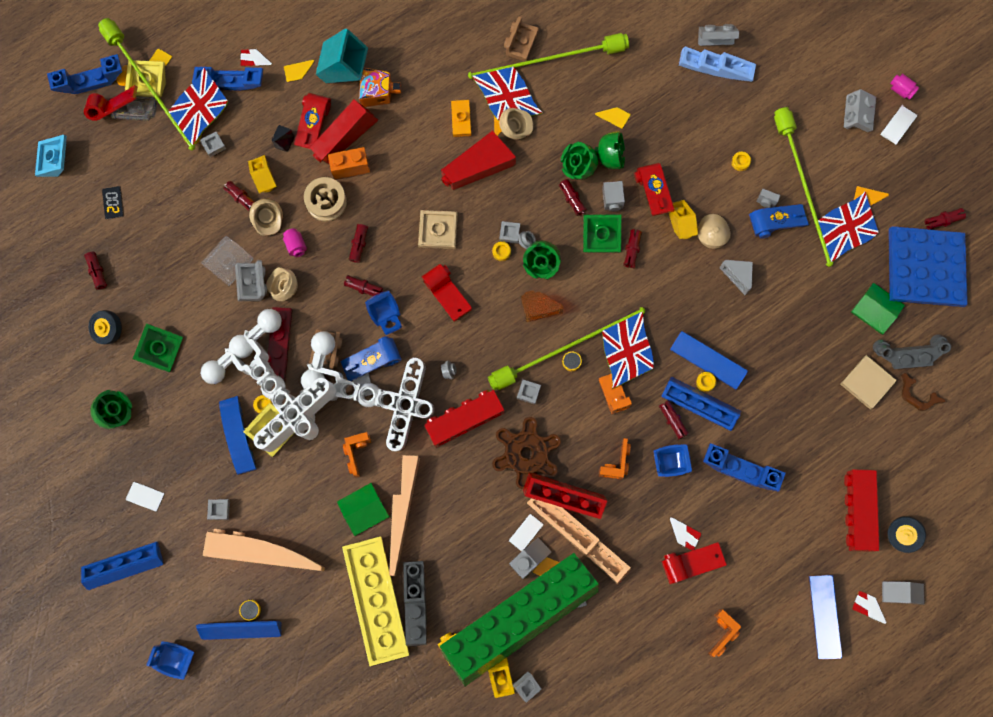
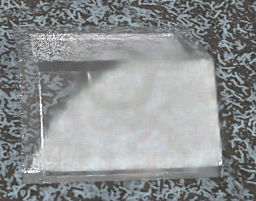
[111,96,158,121]
[201,236,254,286]

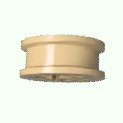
[304,177,347,221]

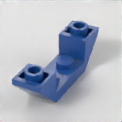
[47,54,122,94]
[703,443,785,492]

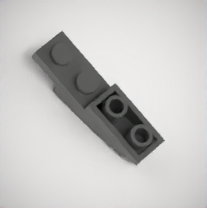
[403,561,427,646]

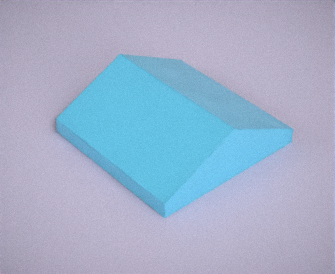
[35,135,67,177]

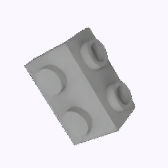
[698,24,739,46]
[844,89,876,132]
[235,260,267,301]

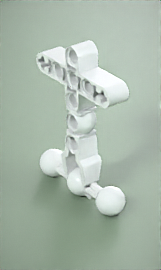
[200,309,336,452]
[293,331,434,451]

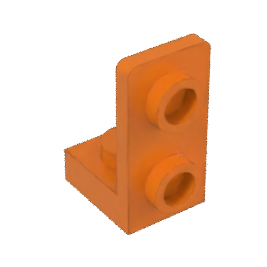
[599,374,632,415]
[343,432,371,478]
[599,438,631,480]
[708,609,741,657]

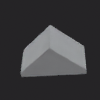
[720,260,753,295]
[882,582,924,605]

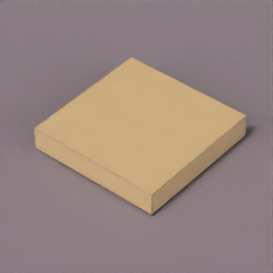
[418,210,458,249]
[840,355,897,410]

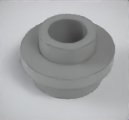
[518,231,536,249]
[441,360,457,380]

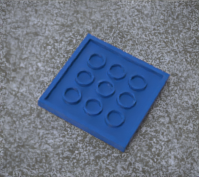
[889,226,967,307]

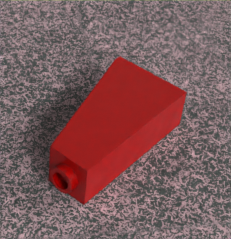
[310,99,378,164]
[441,130,516,190]

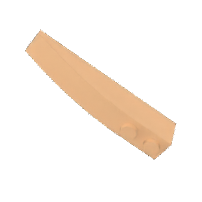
[203,529,325,571]

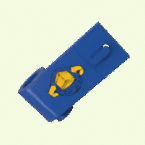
[749,204,809,239]
[340,336,402,381]

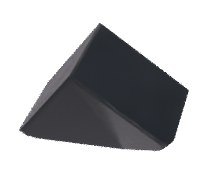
[272,125,295,152]

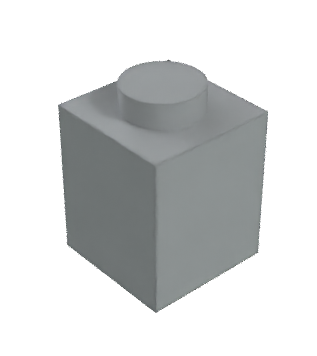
[602,181,625,212]

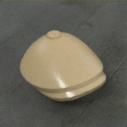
[499,108,533,139]
[249,199,283,236]
[697,214,731,249]
[266,267,298,301]

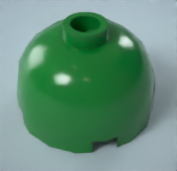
[595,131,625,169]
[561,142,598,180]
[523,240,561,279]
[90,390,132,429]

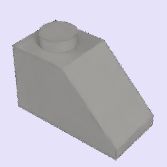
[509,538,551,579]

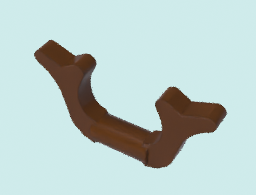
[901,373,945,411]

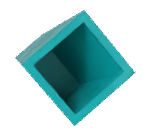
[316,29,368,83]

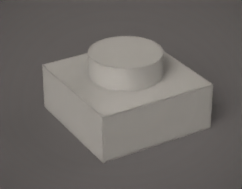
[200,132,226,157]
[756,189,780,208]
[499,221,520,243]
[517,379,541,404]
[207,499,230,520]
[513,672,541,703]

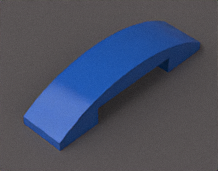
[192,67,264,90]
[219,396,257,475]

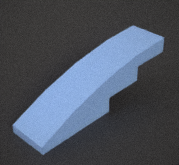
[679,46,756,82]

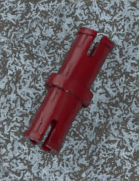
[558,179,587,216]
[223,181,255,212]
[924,208,966,230]
[348,224,368,263]
[623,229,642,268]
[84,251,107,290]
[344,275,383,296]
[658,400,689,440]

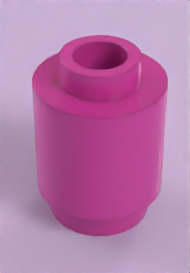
[890,73,919,100]
[283,228,307,257]

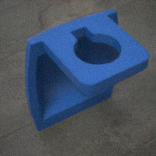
[365,291,402,335]
[654,445,692,477]
[147,641,194,680]

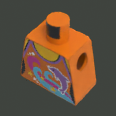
[359,68,401,107]

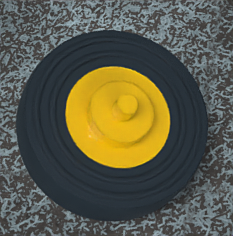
[88,310,122,345]
[888,516,926,553]

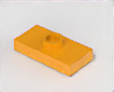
[451,100,471,137]

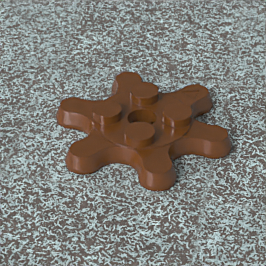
[492,417,561,489]

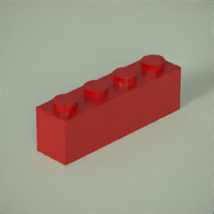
[424,390,505,448]
[844,469,879,552]
[523,472,607,519]

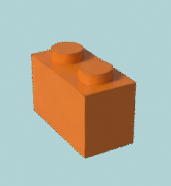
[328,147,370,180]

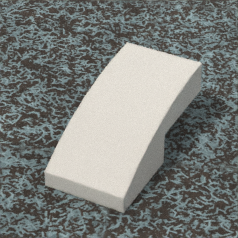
[880,106,917,144]

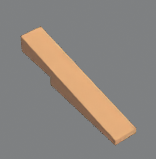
[389,455,420,576]
[527,498,631,584]

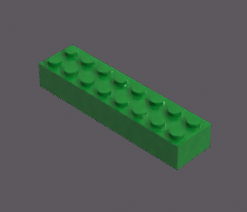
[440,553,599,687]

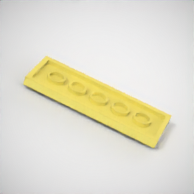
[342,537,410,666]

